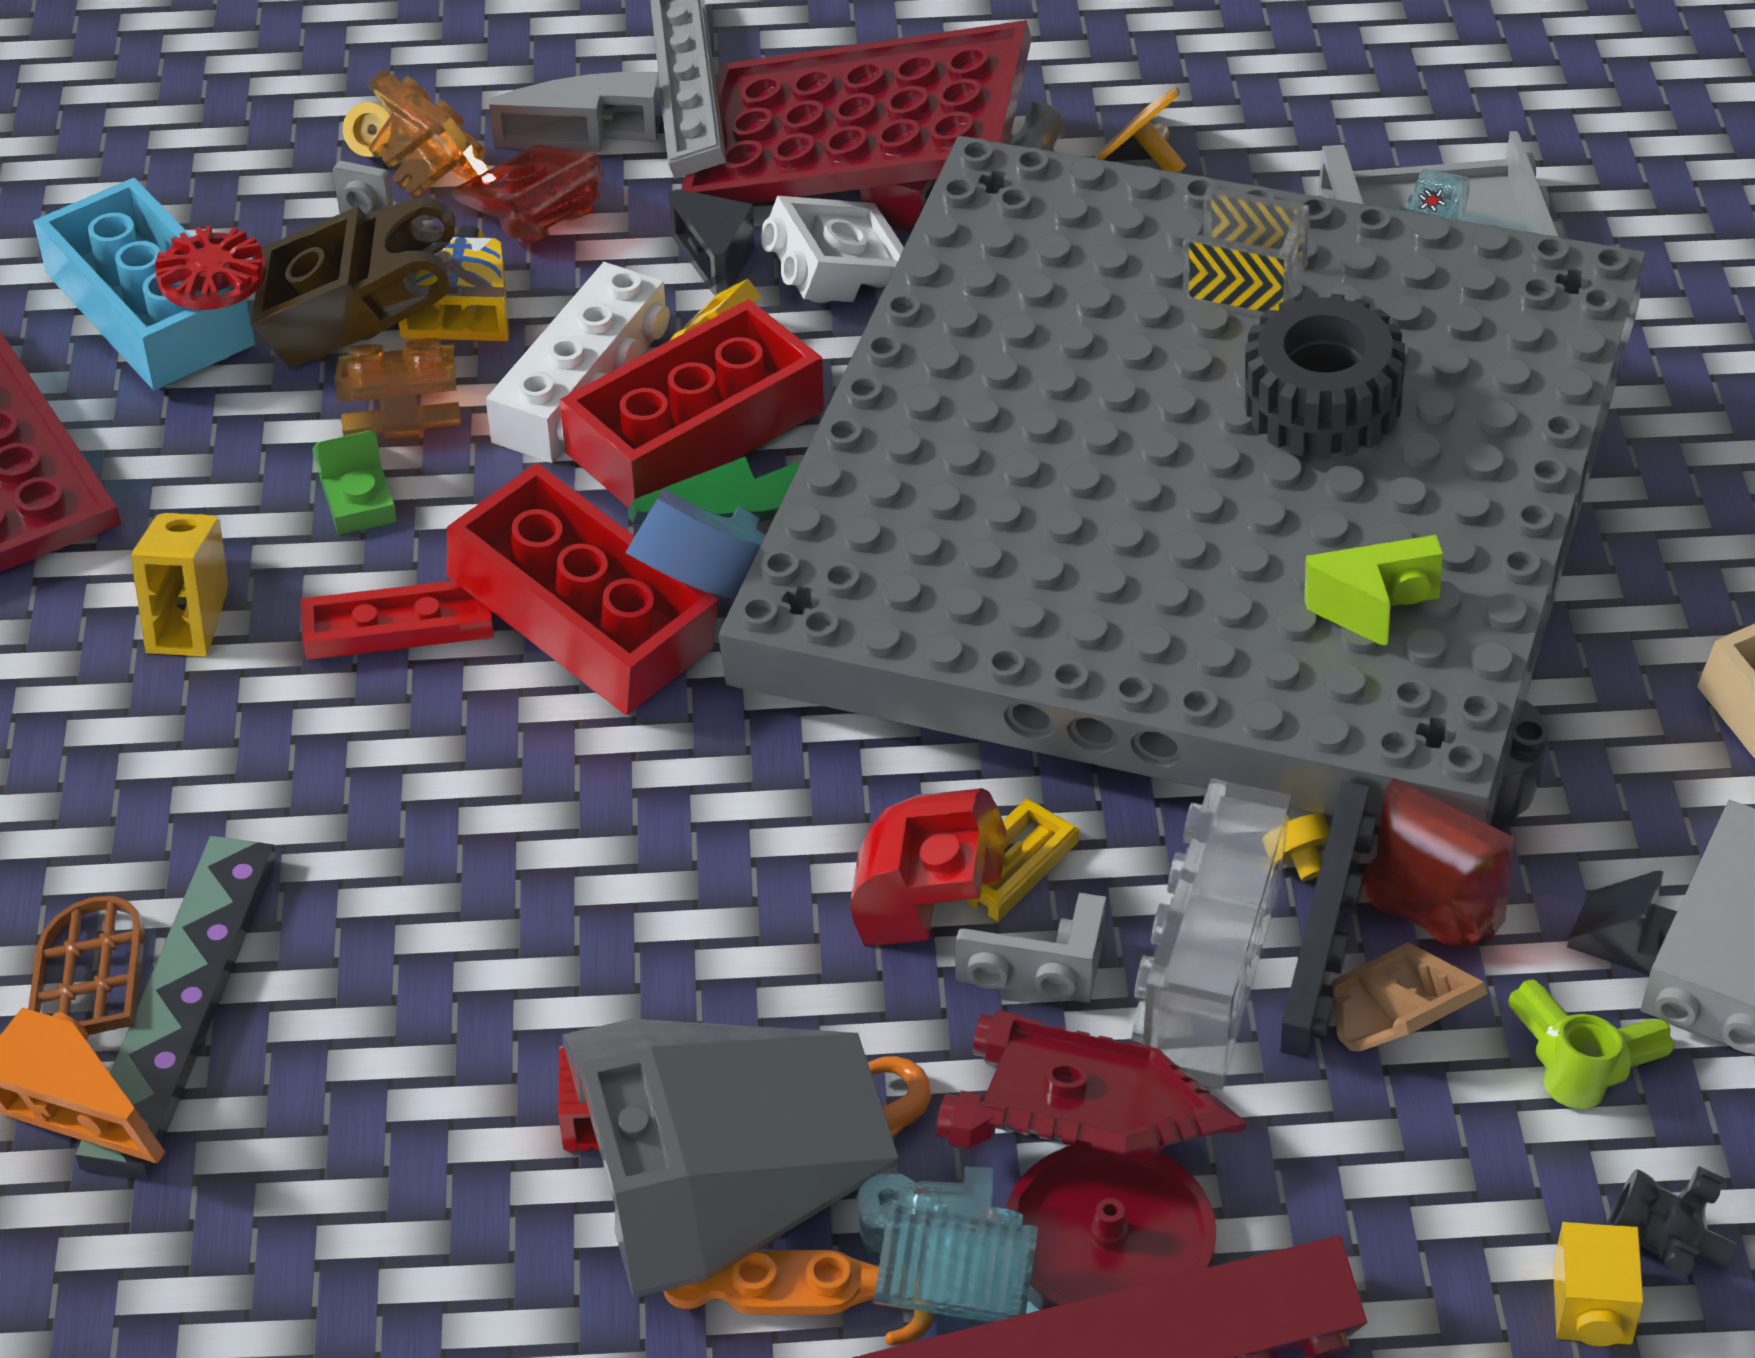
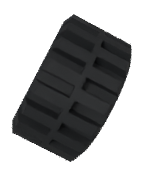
[1245,293,1405,459]

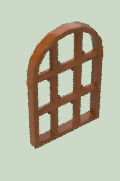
[28,895,146,1035]

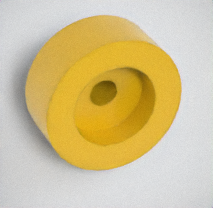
[343,102,402,157]
[1262,813,1330,881]

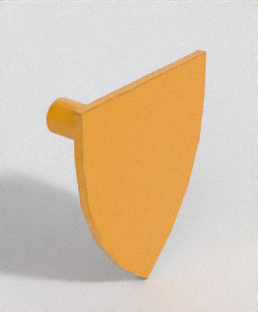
[1094,87,1186,173]

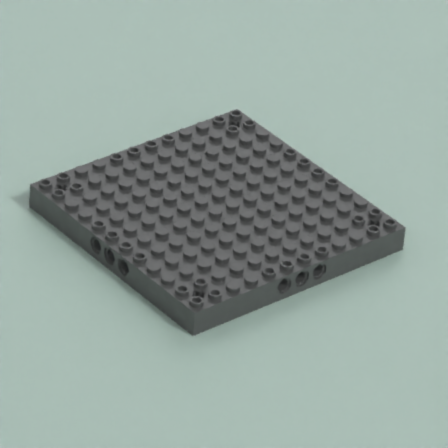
[718,136,1646,849]

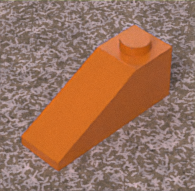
[0,1008,165,1163]

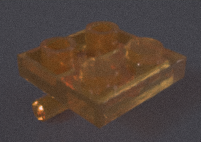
[335,338,461,439]

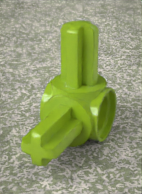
[1508,979,1675,1109]

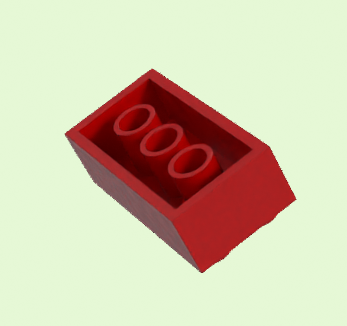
[560,299,824,508]
[446,462,719,716]

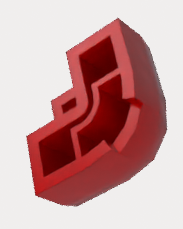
[850,788,1007,946]

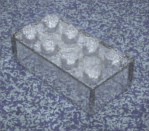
[1132,778,1291,1090]

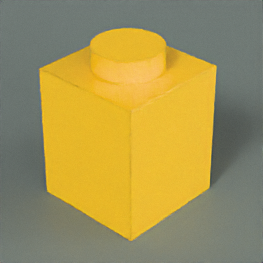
[1553,1222,1643,1347]

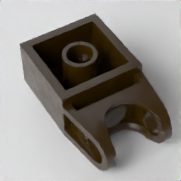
[250,197,456,369]

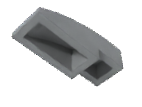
[489,72,662,152]

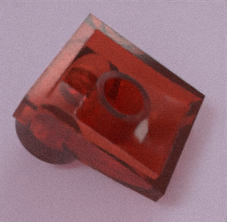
[451,144,604,244]
[1363,778,1514,947]

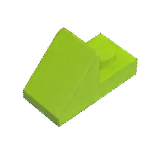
[1304,535,1443,645]

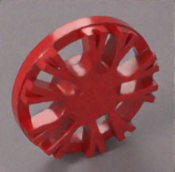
[155,225,267,310]

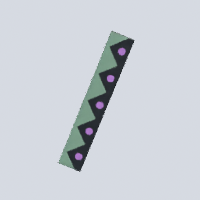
[75,836,277,1179]

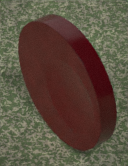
[1003,1143,1216,1310]

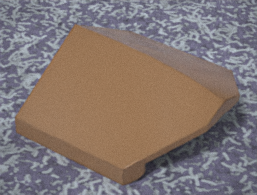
[1332,942,1487,1052]

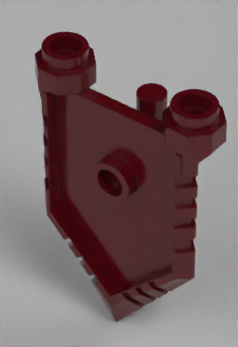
[936,1010,1247,1162]

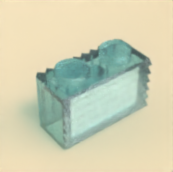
[873,1195,1038,1323]

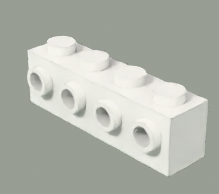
[486,262,670,463]

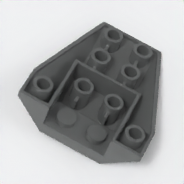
[563,1019,899,1298]

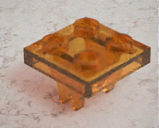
[368,68,495,198]

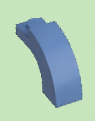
[625,488,766,598]

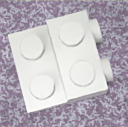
[761,196,904,303]

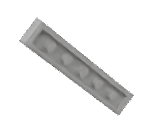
[650,0,726,179]

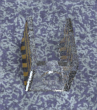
[1183,187,1309,313]

